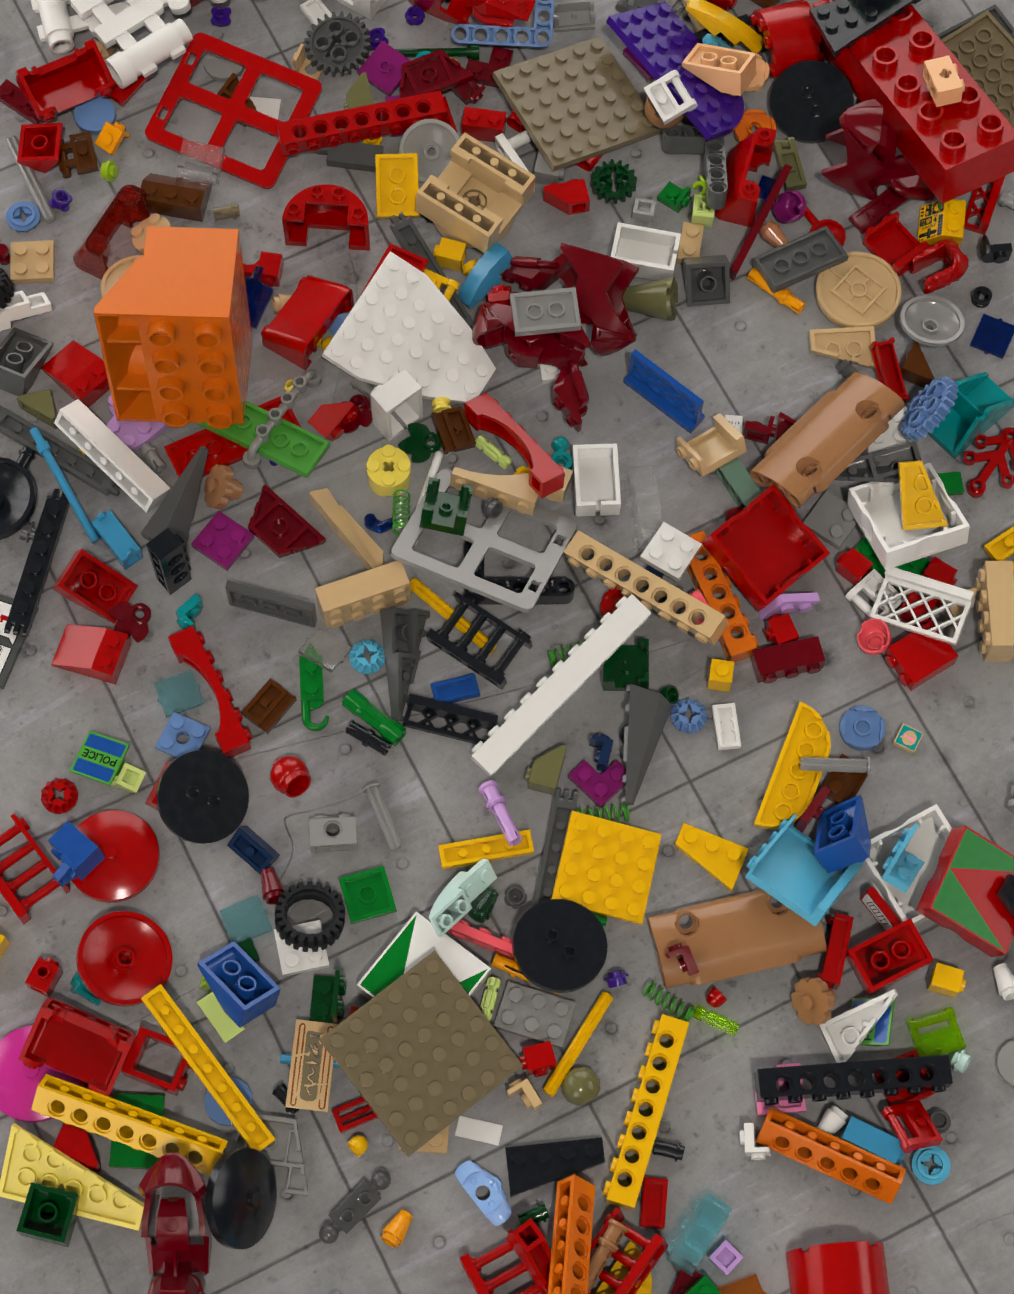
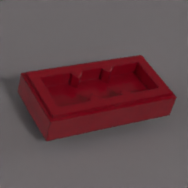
[796,786,831,833]

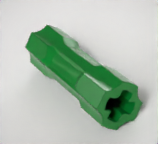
[342,689,407,746]

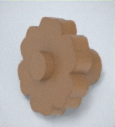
[204,464,243,510]
[791,977,836,1026]

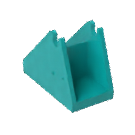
[928,372,1014,459]

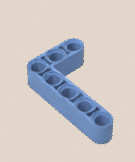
[451,0,554,47]

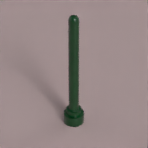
[395,44,479,60]

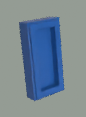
[430,673,480,704]

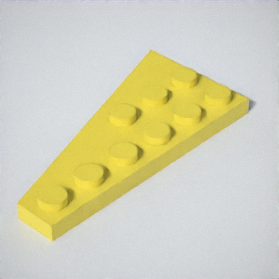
[0,1123,144,1231]

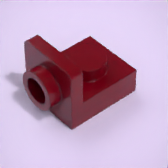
[743,416,777,445]
[664,942,699,976]

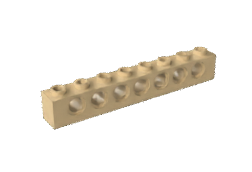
[563,530,729,645]

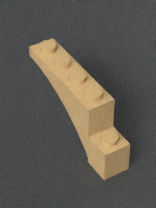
[450,466,573,516]

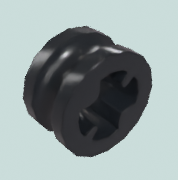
[971,286,992,308]

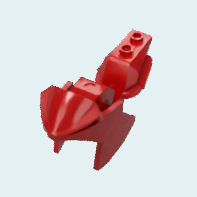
[408,0,536,28]

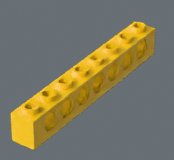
[602,1014,690,1212]
[31,1074,229,1175]

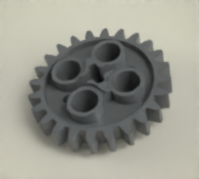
[304,11,372,77]

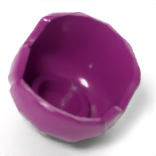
[773,190,807,223]

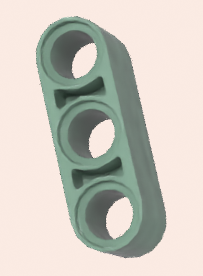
[716,458,762,509]

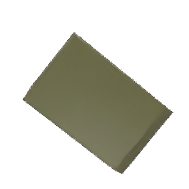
[17,389,58,429]

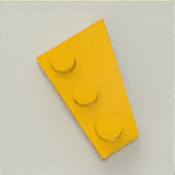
[898,460,948,530]
[675,823,749,893]

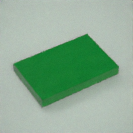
[109,1093,165,1169]

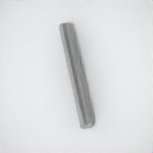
[6,135,56,223]

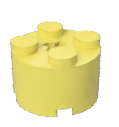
[366,444,411,497]

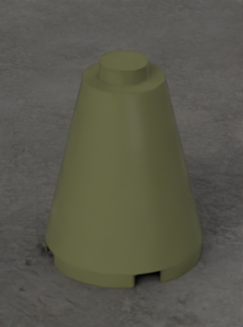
[623,277,678,321]

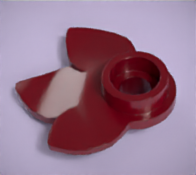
[341,394,373,434]
[108,603,151,643]

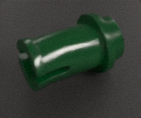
[517,1203,550,1225]

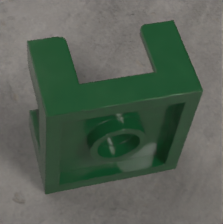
[419,477,473,536]
[603,639,649,691]

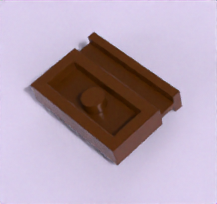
[431,406,476,454]
[241,678,297,734]
[821,754,871,804]

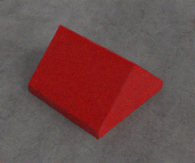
[17,123,63,173]

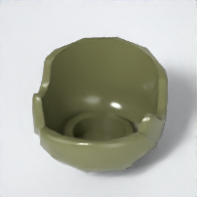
[561,1067,600,1106]

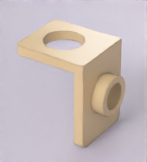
[292,43,323,80]

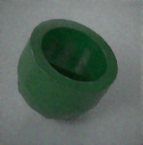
[659,686,679,704]

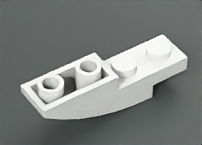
[0,290,52,332]

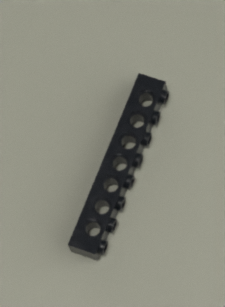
[754,1054,953,1106]

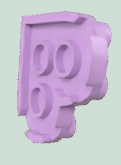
[107,395,170,451]

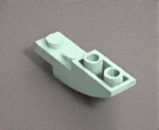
[429,858,497,937]

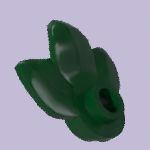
[398,423,442,463]

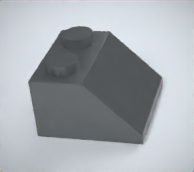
[683,255,730,307]

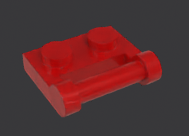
[881,1101,943,1153]

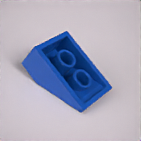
[814,795,871,874]
[197,941,281,1028]

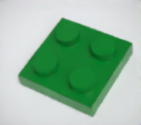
[339,866,397,925]

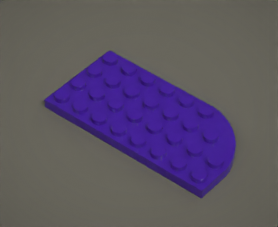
[606,1,744,141]

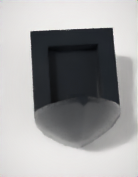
[980,235,1013,264]

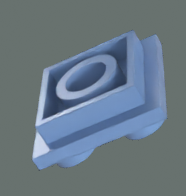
[155,712,211,758]

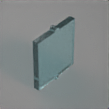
[154,670,204,718]
[219,895,272,943]

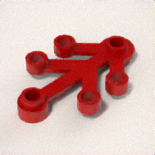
[963,427,1014,498]

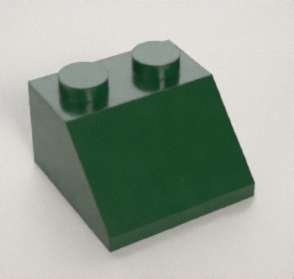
[16,1182,79,1247]

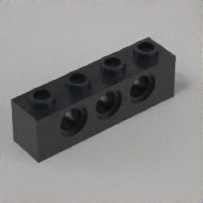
[146,528,192,595]

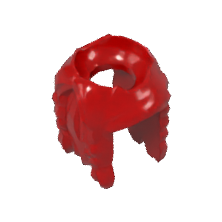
[910,238,969,294]

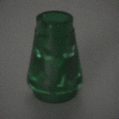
[468,887,499,923]

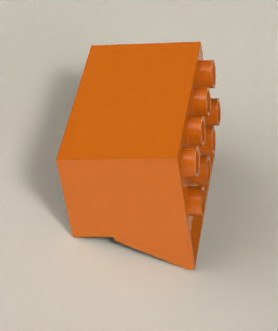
[94,226,253,429]

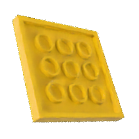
[551,811,662,925]

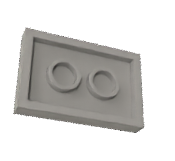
[510,287,581,337]
[494,981,576,1049]

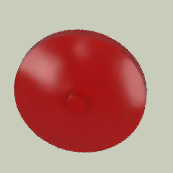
[72,810,160,903]
[76,911,173,1007]

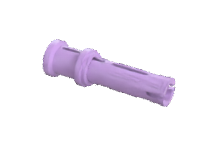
[478,780,523,847]

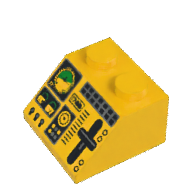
[917,199,966,248]

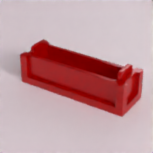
[869,337,910,404]
[816,913,854,990]

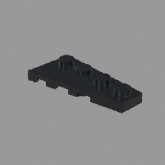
[505,1137,605,1198]

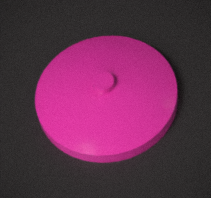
[0,1025,81,1123]

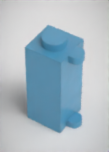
[92,510,143,570]
[840,1116,905,1164]

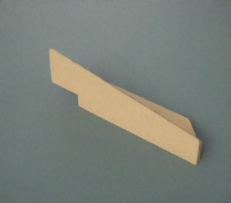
[309,488,384,570]

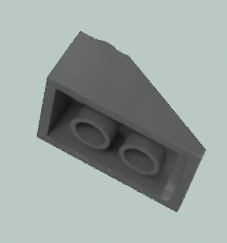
[0,327,53,396]

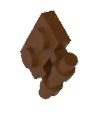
[58,131,99,179]

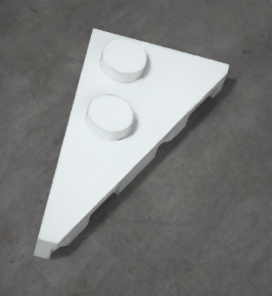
[819,989,898,1063]

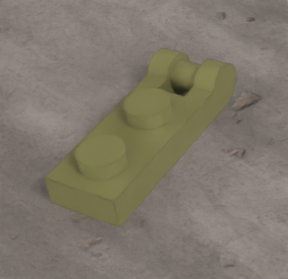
[773,136,807,191]

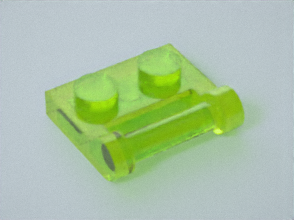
[906,1007,966,1057]

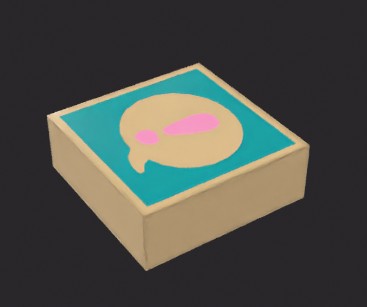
[892,723,924,755]

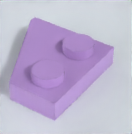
[758,593,820,620]

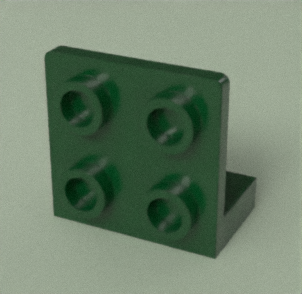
[310,968,347,1024]

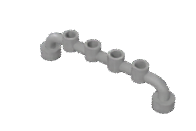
[243,369,322,469]

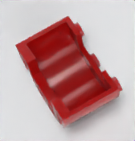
[749,0,824,82]
[282,184,370,251]
[786,1241,890,1294]

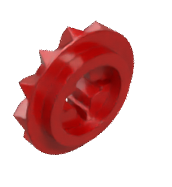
[41,778,78,814]

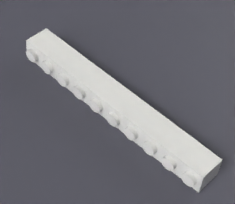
[471,594,651,778]

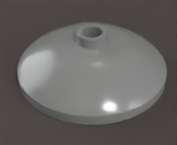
[399,119,460,183]
[900,295,965,347]

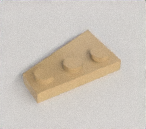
[808,326,875,369]

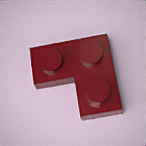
[466,46,514,88]

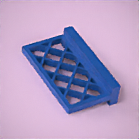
[623,349,705,434]

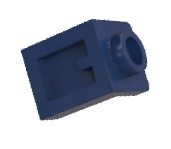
[589,734,613,772]

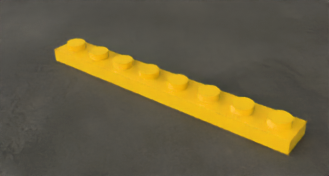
[141,984,276,1152]

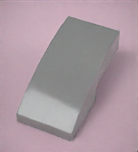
[630,198,656,228]

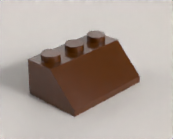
[138,173,212,222]

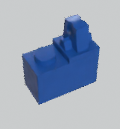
[48,821,105,887]

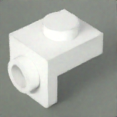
[740,1123,771,1160]

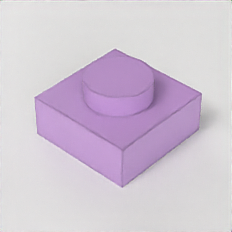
[708,1240,744,1276]

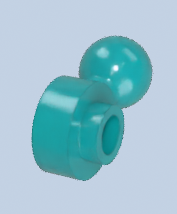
[551,436,573,470]

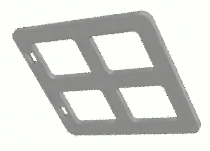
[391,469,577,613]

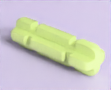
[475,435,512,469]
[480,977,501,1022]

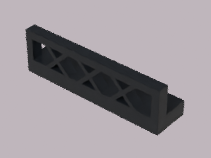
[403,694,498,745]

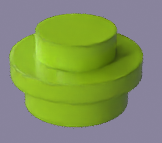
[100,160,118,182]

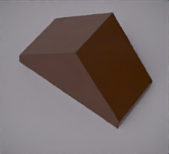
[901,342,935,389]

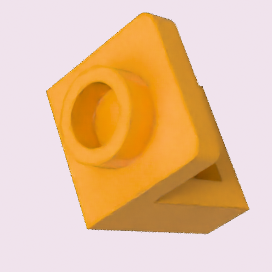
[94,121,131,155]

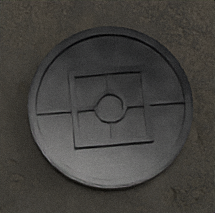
[770,60,854,144]
[156,750,249,844]
[512,899,608,993]

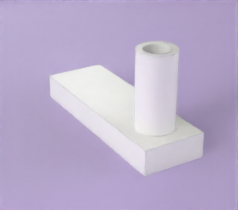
[495,130,535,192]

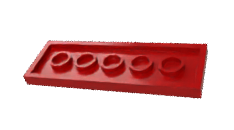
[164,396,301,478]

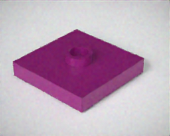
[357,40,411,97]

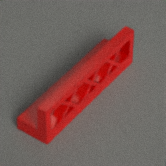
[964,175,1006,235]

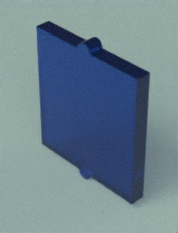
[970,314,1014,359]

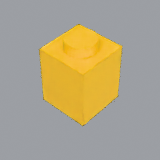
[433,237,467,272]
[707,659,734,692]
[927,962,966,998]

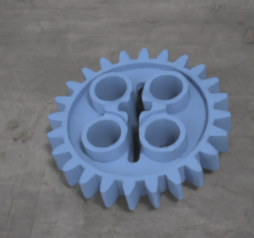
[900,376,959,441]

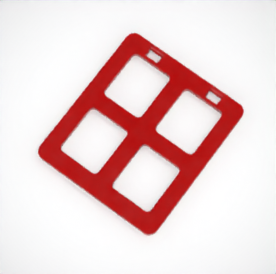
[145,33,322,189]

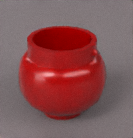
[270,756,311,798]

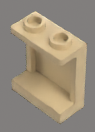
[676,413,747,477]

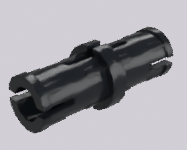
[345,721,392,756]

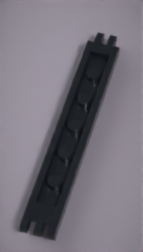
[4,489,70,638]

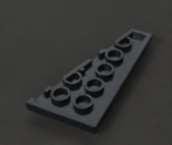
[809,0,921,58]

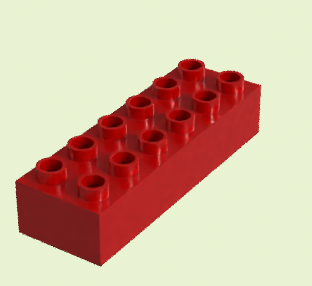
[813,0,1014,204]

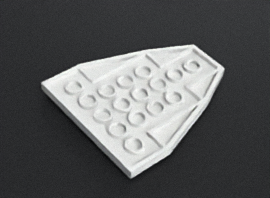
[322,251,496,404]

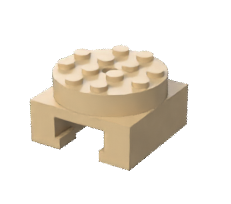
[415,132,536,253]

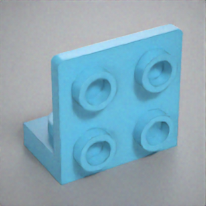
[881,823,925,893]

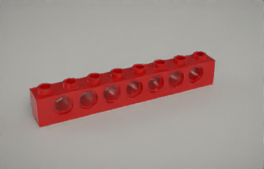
[276,90,447,156]

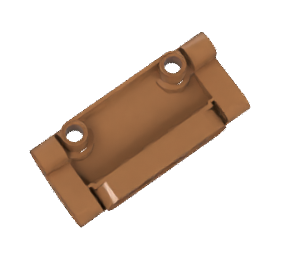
[750,372,905,508]
[647,889,827,989]

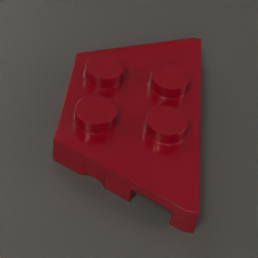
[399,49,474,99]
[248,484,326,558]

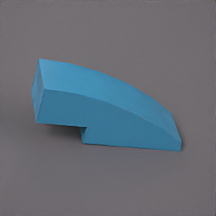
[458,241,513,309]

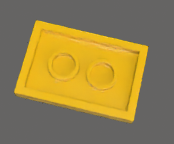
[375,153,420,219]

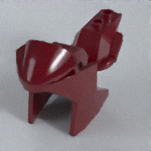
[822,99,935,201]
[502,243,639,357]
[472,301,591,433]
[138,1152,212,1294]

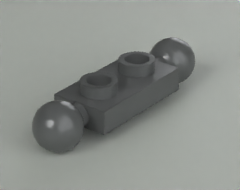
[319,1170,391,1244]

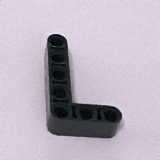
[464,541,575,605]

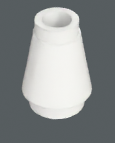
[993,963,1014,1001]
[817,1105,848,1135]

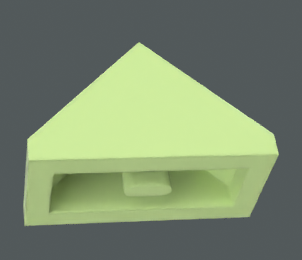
[691,194,715,228]

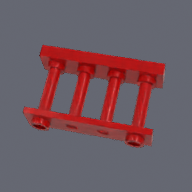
[0,814,70,925]
[587,1207,668,1294]
[460,1229,546,1294]

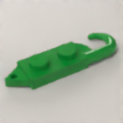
[299,644,329,731]

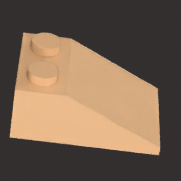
[682,43,756,96]

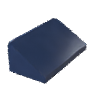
[227,826,280,875]

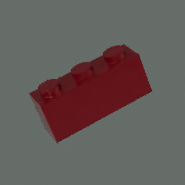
[750,636,826,684]

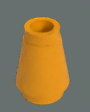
[380,1209,413,1248]

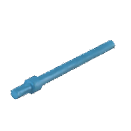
[29,427,100,544]

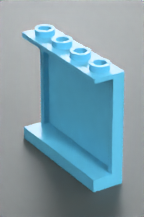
[745,814,864,927]

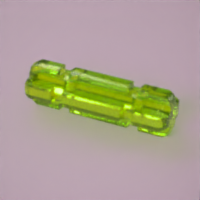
[693,1005,739,1036]

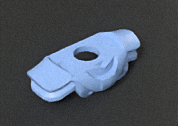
[455,1160,512,1226]

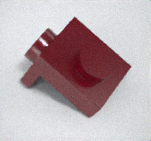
[452,80,486,105]

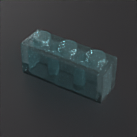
[666,1192,732,1276]

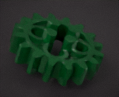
[591,159,637,204]

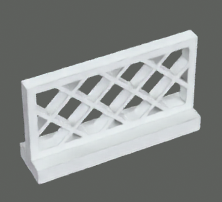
[869,567,975,646]

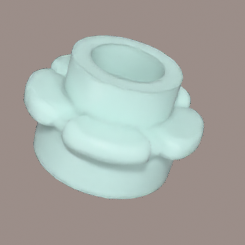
[951,1050,971,1073]

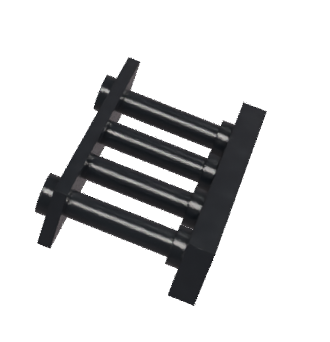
[426,592,533,690]

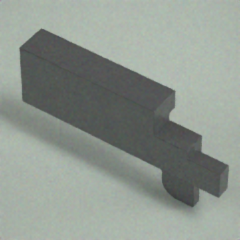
[316,132,384,172]

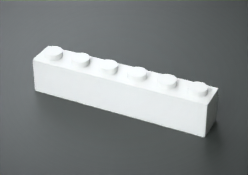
[54,399,171,513]

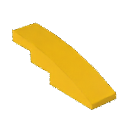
[686,0,764,53]

